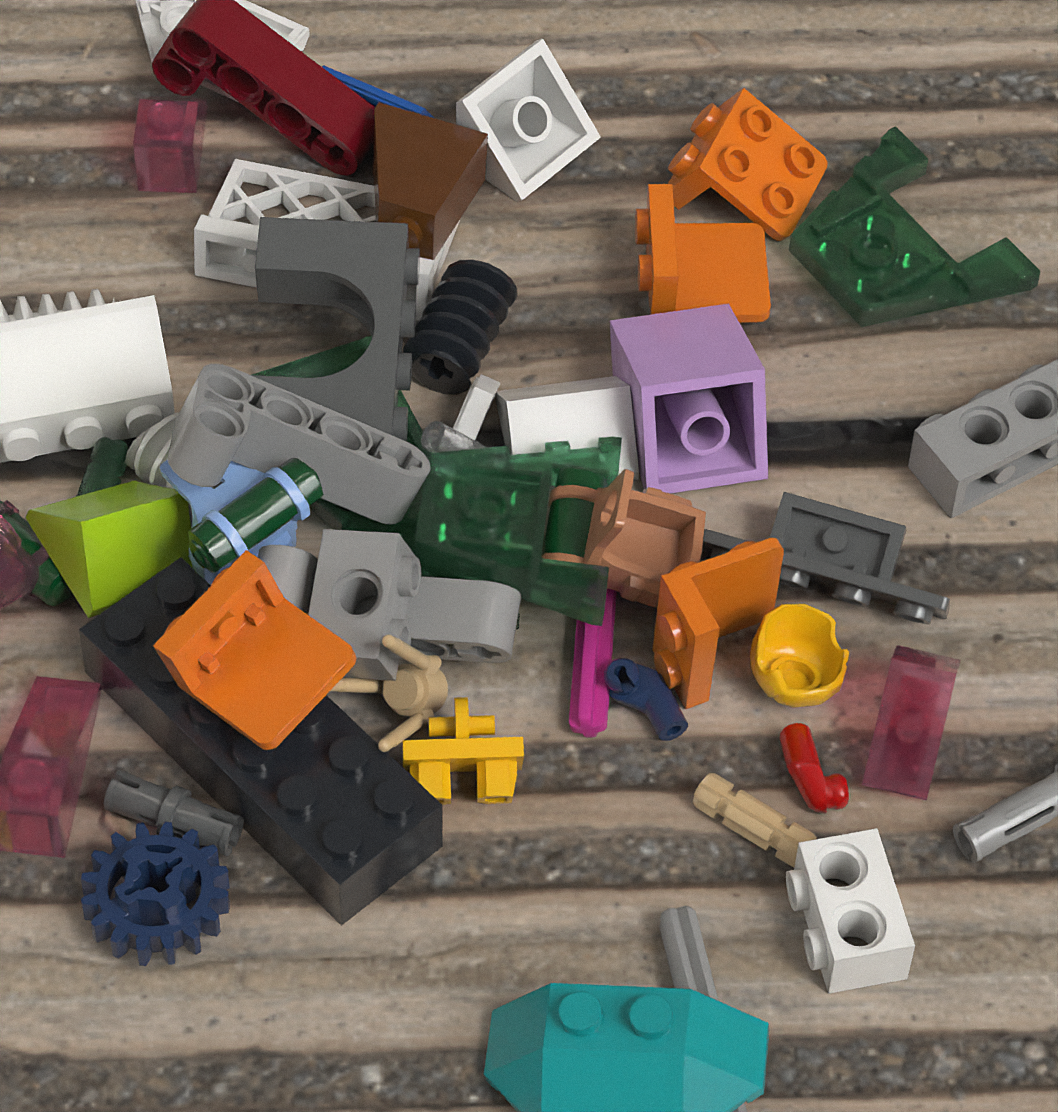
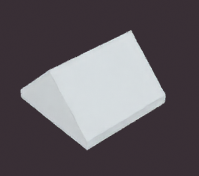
[456,39,601,201]
[495,376,639,496]

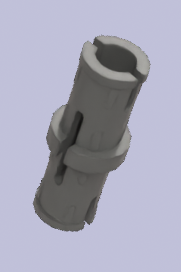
[104,769,244,857]

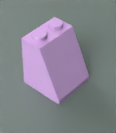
[610,304,768,493]

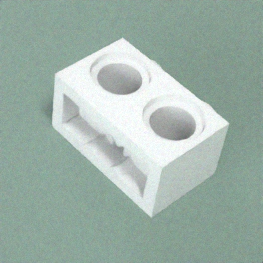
[786,829,915,994]

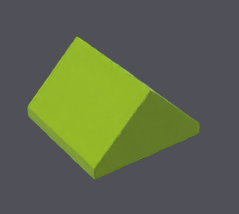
[25,481,192,618]

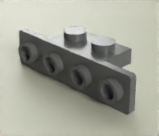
[702,492,950,625]

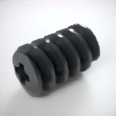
[403,259,517,395]

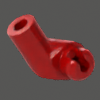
[779,723,849,814]

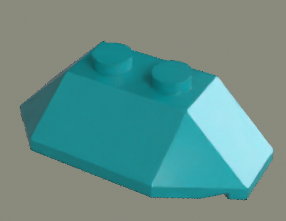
[484,983,770,1112]

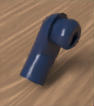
[604,658,688,741]

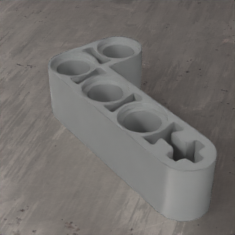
[168,364,431,524]
[258,545,521,663]

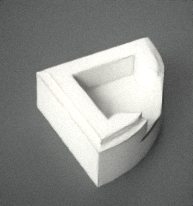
[449,374,500,450]

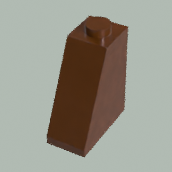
[373,102,488,260]

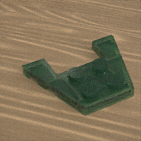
[789,126,1041,327]
[414,436,622,626]

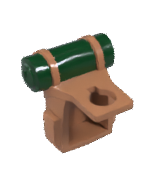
[534,468,706,607]

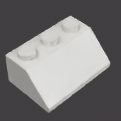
[0,295,175,463]

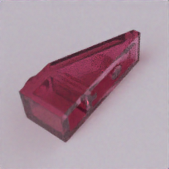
[0,676,102,858]

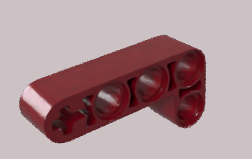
[152,0,375,175]

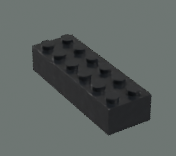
[79,557,443,926]

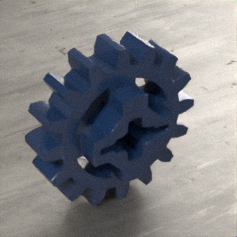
[81,821,230,966]

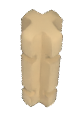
[693,773,816,867]

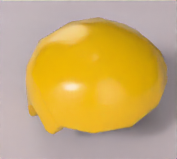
[750,603,849,708]

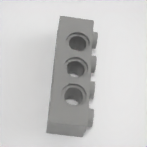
[908,359,1058,518]

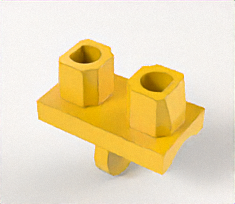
[403,697,524,805]

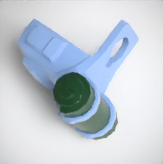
[160,458,324,585]

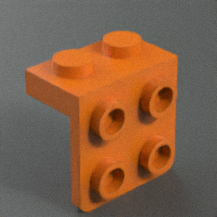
[668,88,828,241]
[635,184,771,323]
[652,538,784,709]
[153,550,357,750]

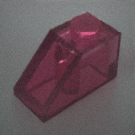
[133,96,208,193]
[862,645,961,801]

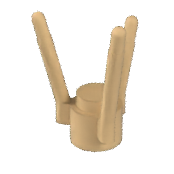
[331,635,448,752]

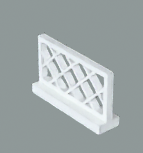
[194,159,460,320]

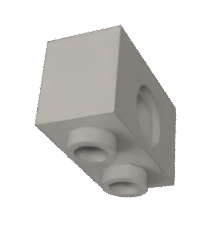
[308,529,421,681]

